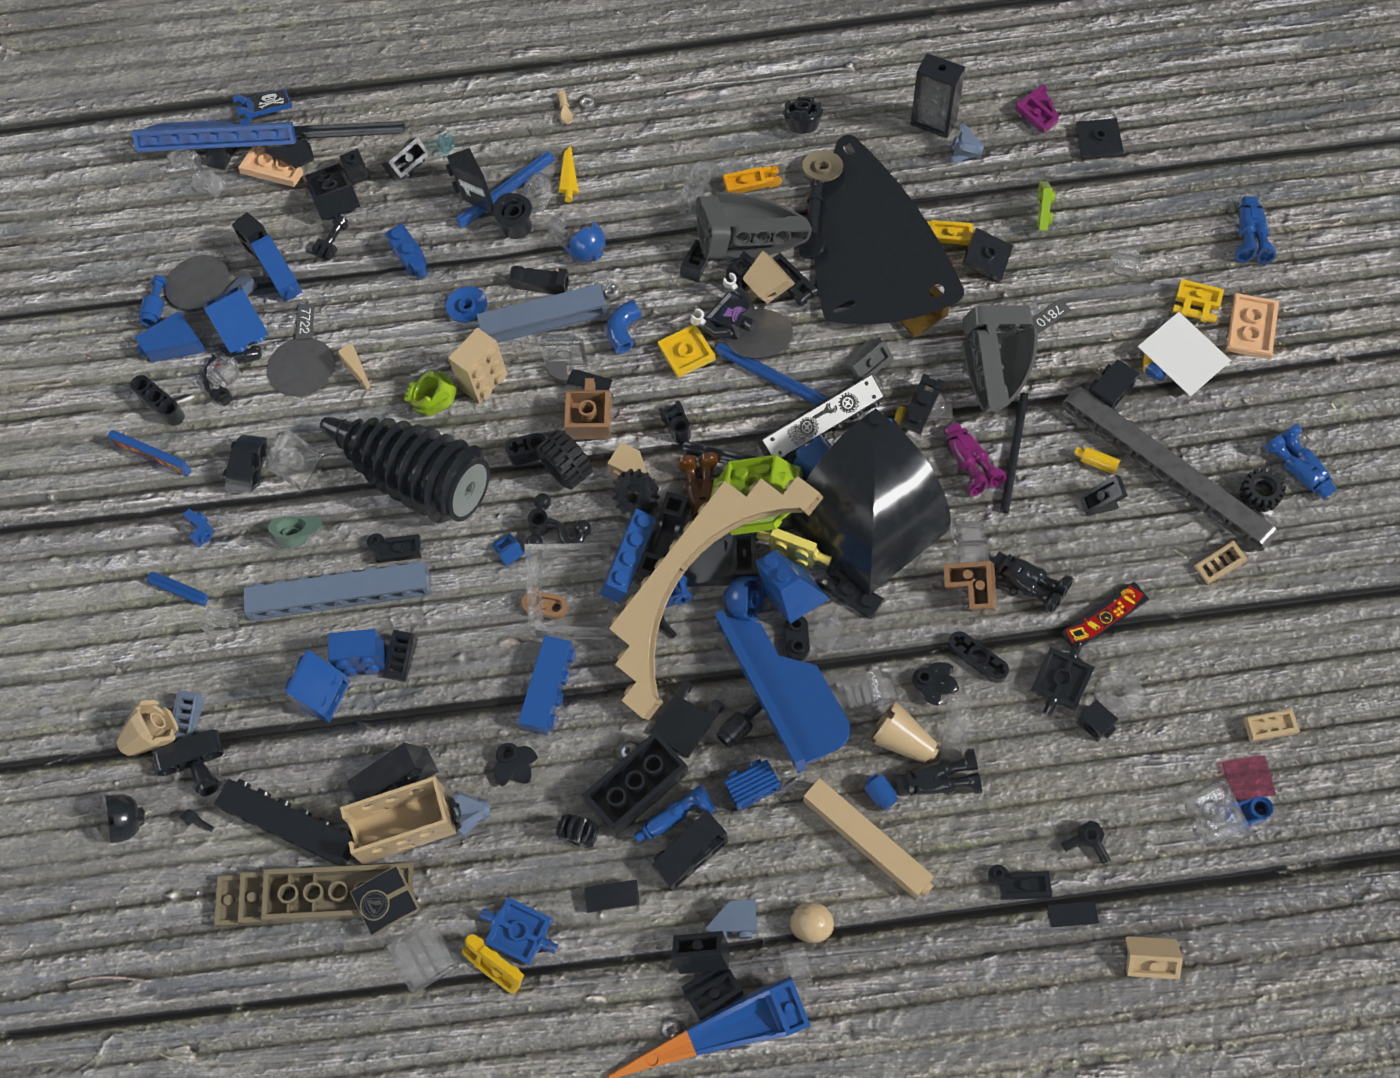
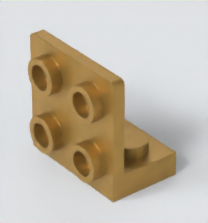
[899,285,950,337]

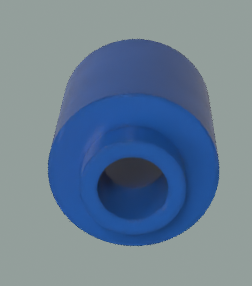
[863,773,899,811]

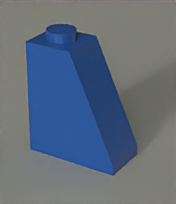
[250,234,303,302]
[135,311,206,362]

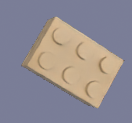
[448,328,507,404]

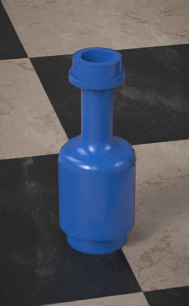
[138,275,166,327]

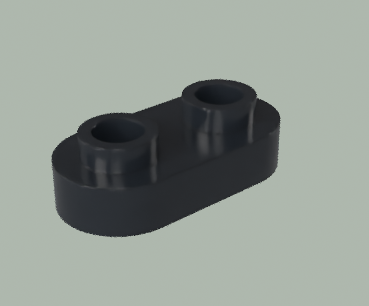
[785,616,810,661]

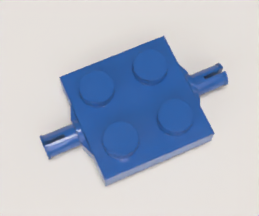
[479,897,559,966]

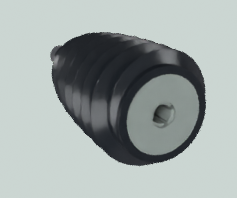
[320,417,490,523]

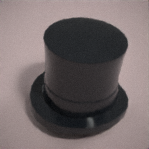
[493,193,532,239]

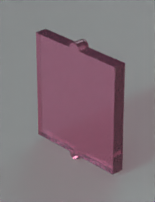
[1222,755,1276,802]

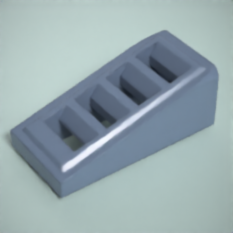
[172,690,205,741]

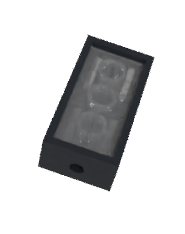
[910,53,965,139]

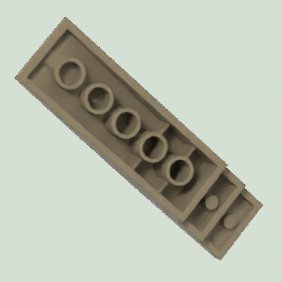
[214,863,414,927]

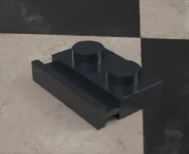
[681,969,744,1021]

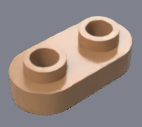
[522,591,568,619]

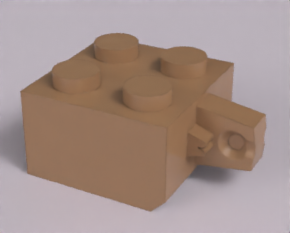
[564,378,612,440]

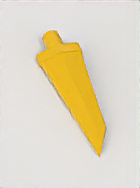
[558,145,579,203]

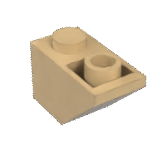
[607,442,646,479]

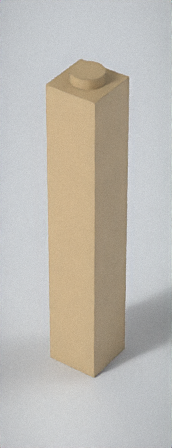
[803,778,934,900]

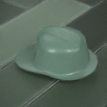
[268,516,322,547]

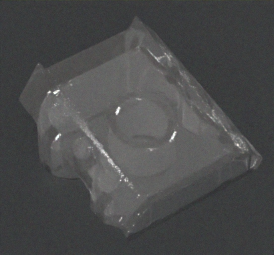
[1184,778,1249,847]

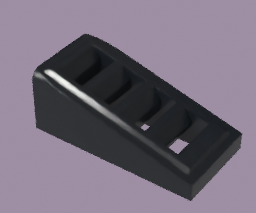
[680,239,710,282]
[383,630,418,682]

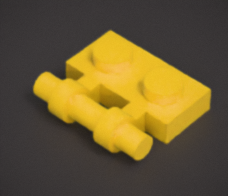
[1172,279,1224,323]

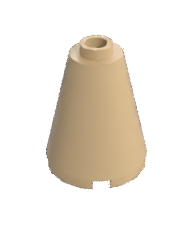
[869,701,939,763]

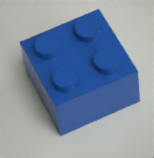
[328,628,386,677]

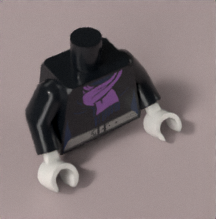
[690,273,758,340]

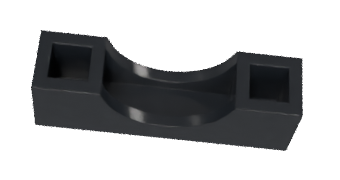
[636,491,690,582]

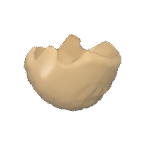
[790,902,835,943]

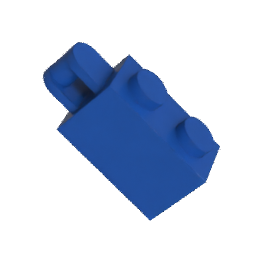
[384,223,428,279]

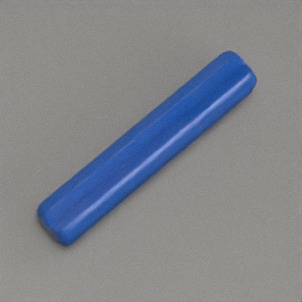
[147,571,209,606]

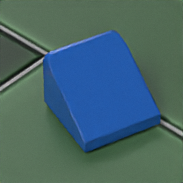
[491,533,524,565]

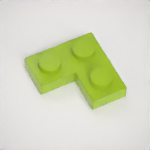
[1037,181,1055,231]

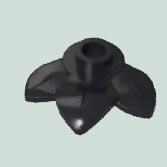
[912,662,959,706]
[493,743,538,787]

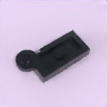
[367,533,422,563]
[988,864,1052,900]

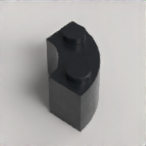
[223,434,267,492]

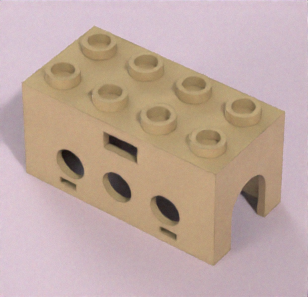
[340,776,457,864]

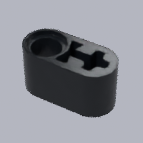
[505,433,546,466]

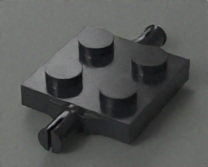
[1030,641,1095,716]

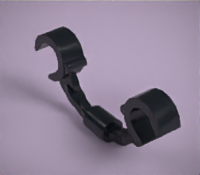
[202,346,232,406]

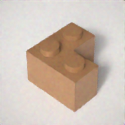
[944,561,997,611]

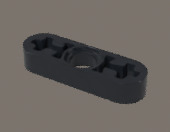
[948,631,1009,683]

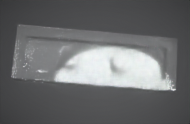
[940,694,972,763]

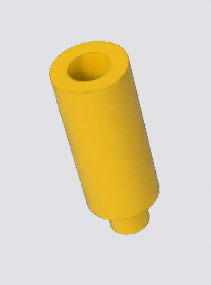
[1074,446,1120,475]

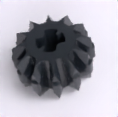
[556,814,599,848]

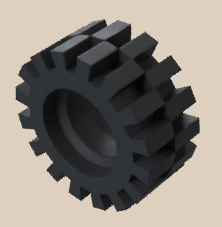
[1239,468,1286,512]

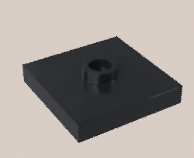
[1075,118,1124,159]
[962,228,1013,283]

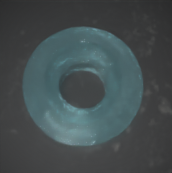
[437,133,455,154]

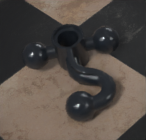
[525,493,592,551]

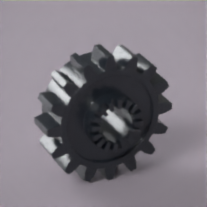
[611,468,660,517]

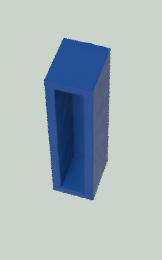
[599,508,657,604]
[518,635,576,736]

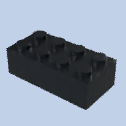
[582,731,689,837]

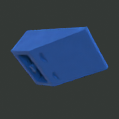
[285,649,350,723]

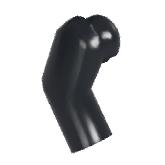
[229,345,262,365]

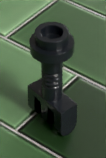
[312,215,349,259]

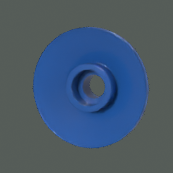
[446,286,488,323]

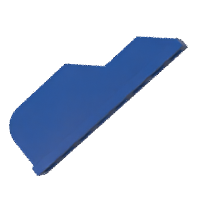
[131,120,297,152]
[715,609,850,773]

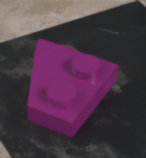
[1015,84,1059,134]

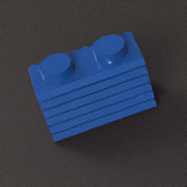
[724,759,781,811]

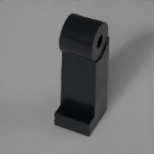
[508,266,570,295]

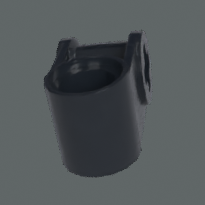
[658,400,691,444]

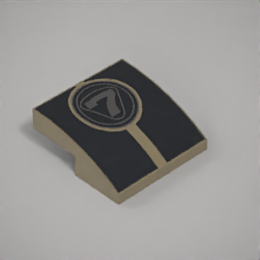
[350,866,420,936]

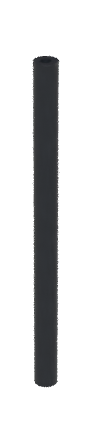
[1000,392,1029,514]

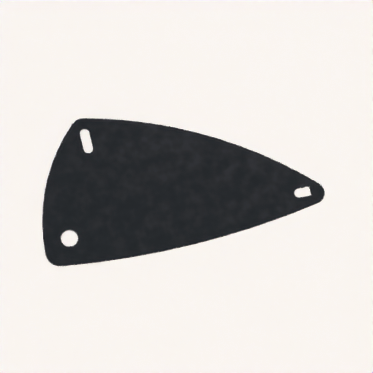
[815,135,964,325]

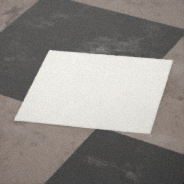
[1138,312,1231,396]

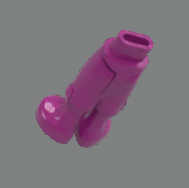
[944,423,1007,497]

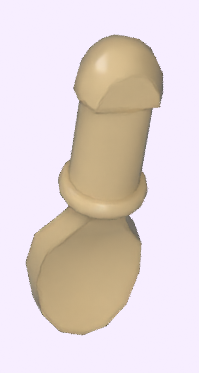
[557,90,573,124]

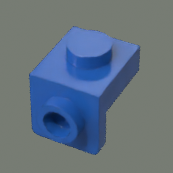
[183,509,215,547]

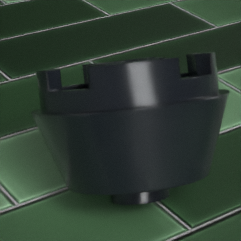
[783,96,823,134]

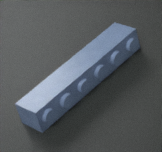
[477,284,608,343]

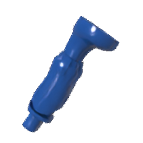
[1235,197,1276,264]
[1264,423,1338,500]
[634,785,716,842]

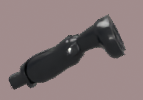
[992,551,1074,614]
[895,748,982,796]

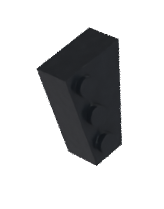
[347,743,439,807]
[652,810,728,891]

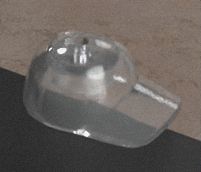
[523,172,554,212]

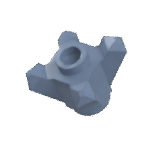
[949,123,984,163]
[452,790,490,836]

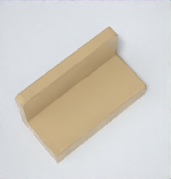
[1125,936,1183,979]

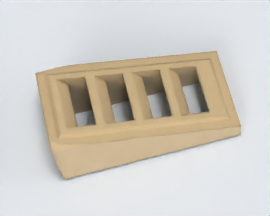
[338,343,370,390]
[1194,540,1247,585]

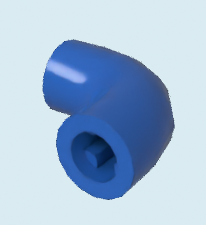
[607,299,642,354]

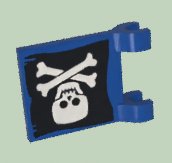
[232,89,292,124]

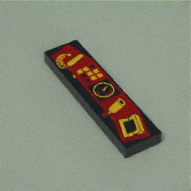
[1060,582,1149,650]

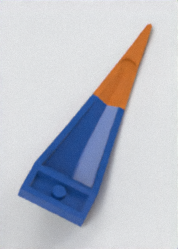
[607,976,811,1078]

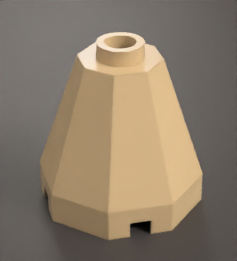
[116,700,178,756]

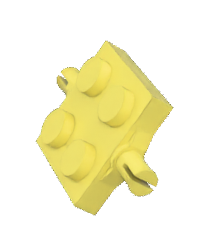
[756,529,832,569]

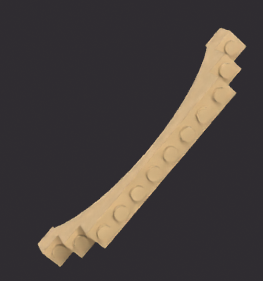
[609,476,823,720]

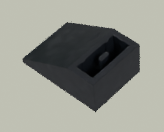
[688,532,757,587]

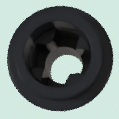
[190,761,218,797]

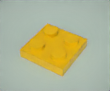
[658,325,716,378]

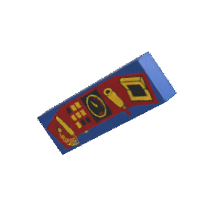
[108,430,191,477]

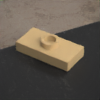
[1243,709,1300,743]

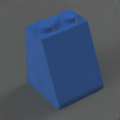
[203,285,269,354]
[756,550,829,624]

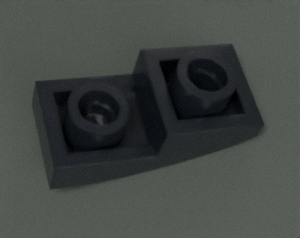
[584,880,640,913]

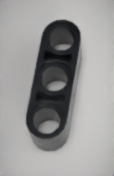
[130,375,185,426]
[152,729,224,776]

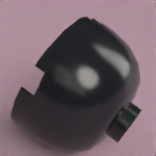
[106,794,145,843]

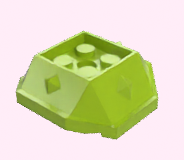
[710,455,803,535]

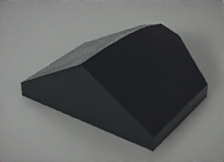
[265,139,314,168]

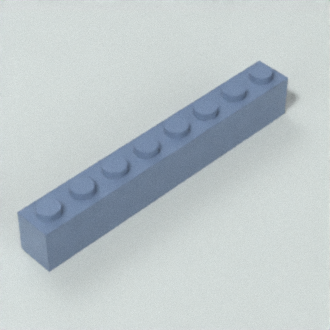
[244,561,431,621]

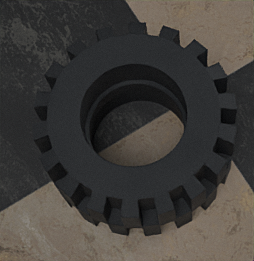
[536,429,593,490]

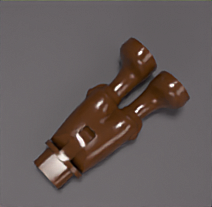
[677,452,719,520]

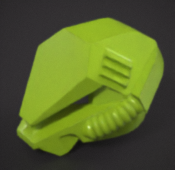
[404,371,457,417]

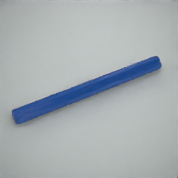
[455,151,555,228]
[715,342,829,405]

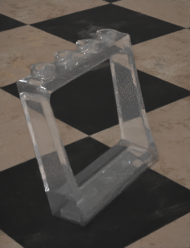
[524,542,620,639]

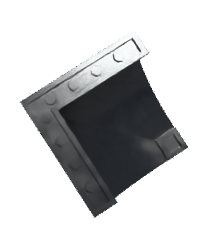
[790,408,951,595]

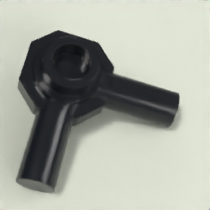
[1061,820,1111,864]

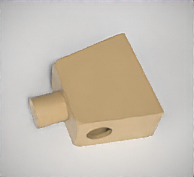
[743,251,795,303]

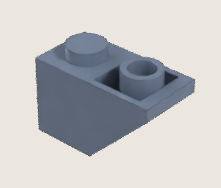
[706,899,757,939]

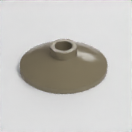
[802,150,843,182]

